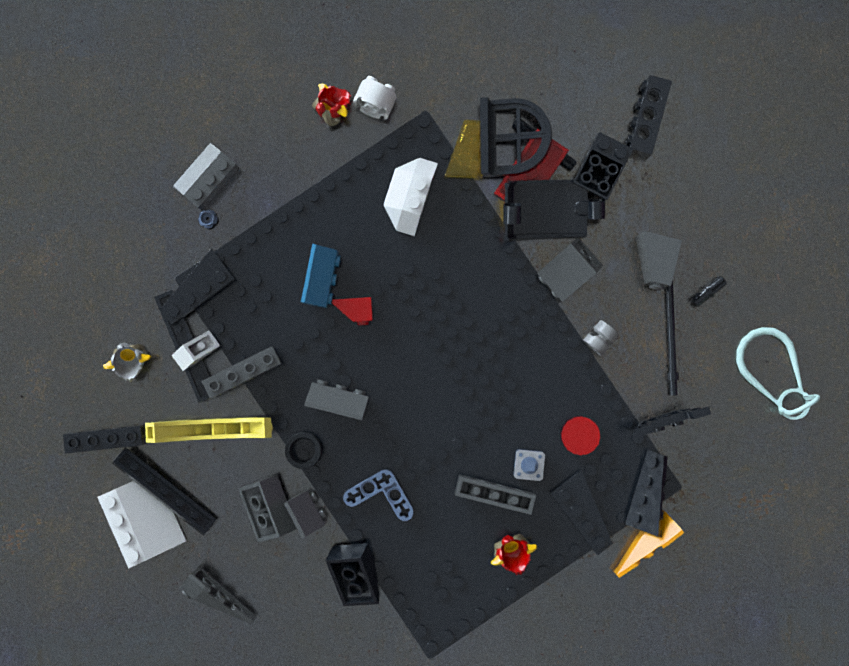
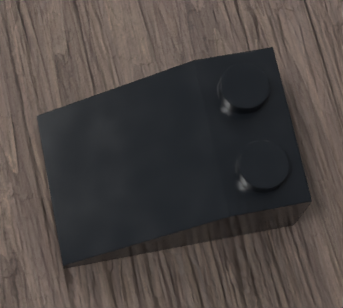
[325,543,379,606]

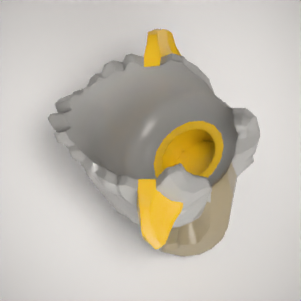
[103,343,151,383]

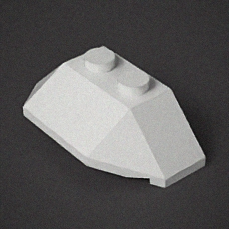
[384,158,438,237]

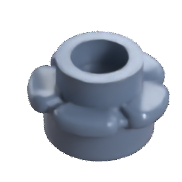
[198,210,217,228]

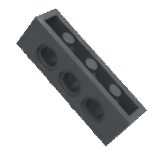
[202,346,282,399]
[455,474,536,515]

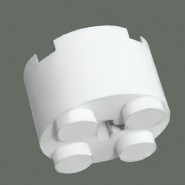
[353,76,397,120]

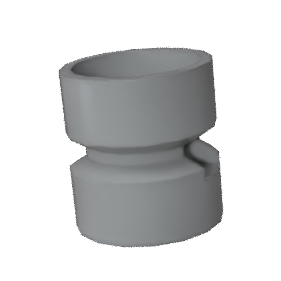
[583,320,619,356]

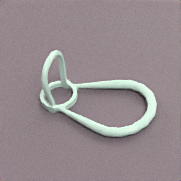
[736,327,821,420]

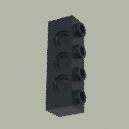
[625,75,672,158]
[63,425,148,454]

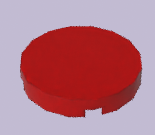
[561,416,600,455]

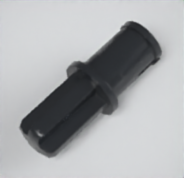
[690,276,727,307]

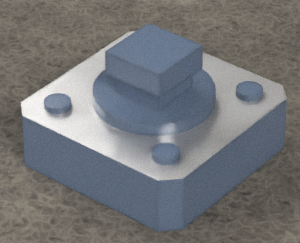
[513,449,545,481]

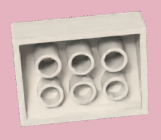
[97,481,187,568]

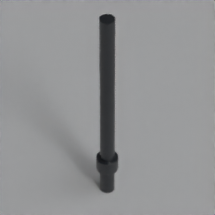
[666,281,679,396]

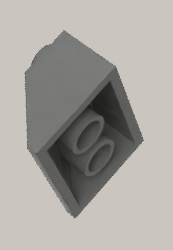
[173,143,239,211]
[304,379,370,420]
[238,474,297,542]

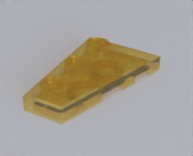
[444,120,483,178]

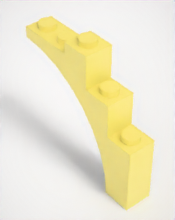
[145,417,273,443]

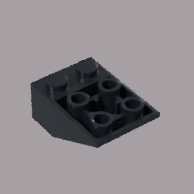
[573,132,633,200]

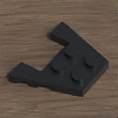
[634,406,711,437]

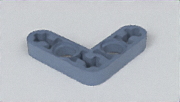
[343,469,413,521]

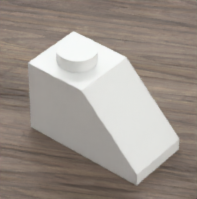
[172,331,220,371]

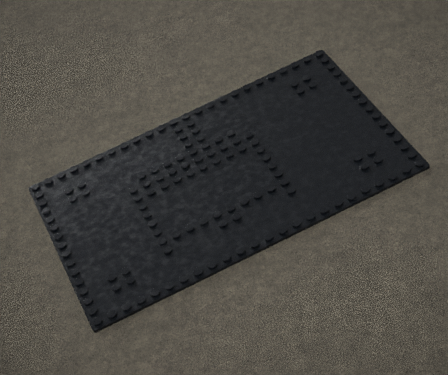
[175,111,682,659]

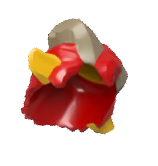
[312,83,352,126]
[491,534,537,575]

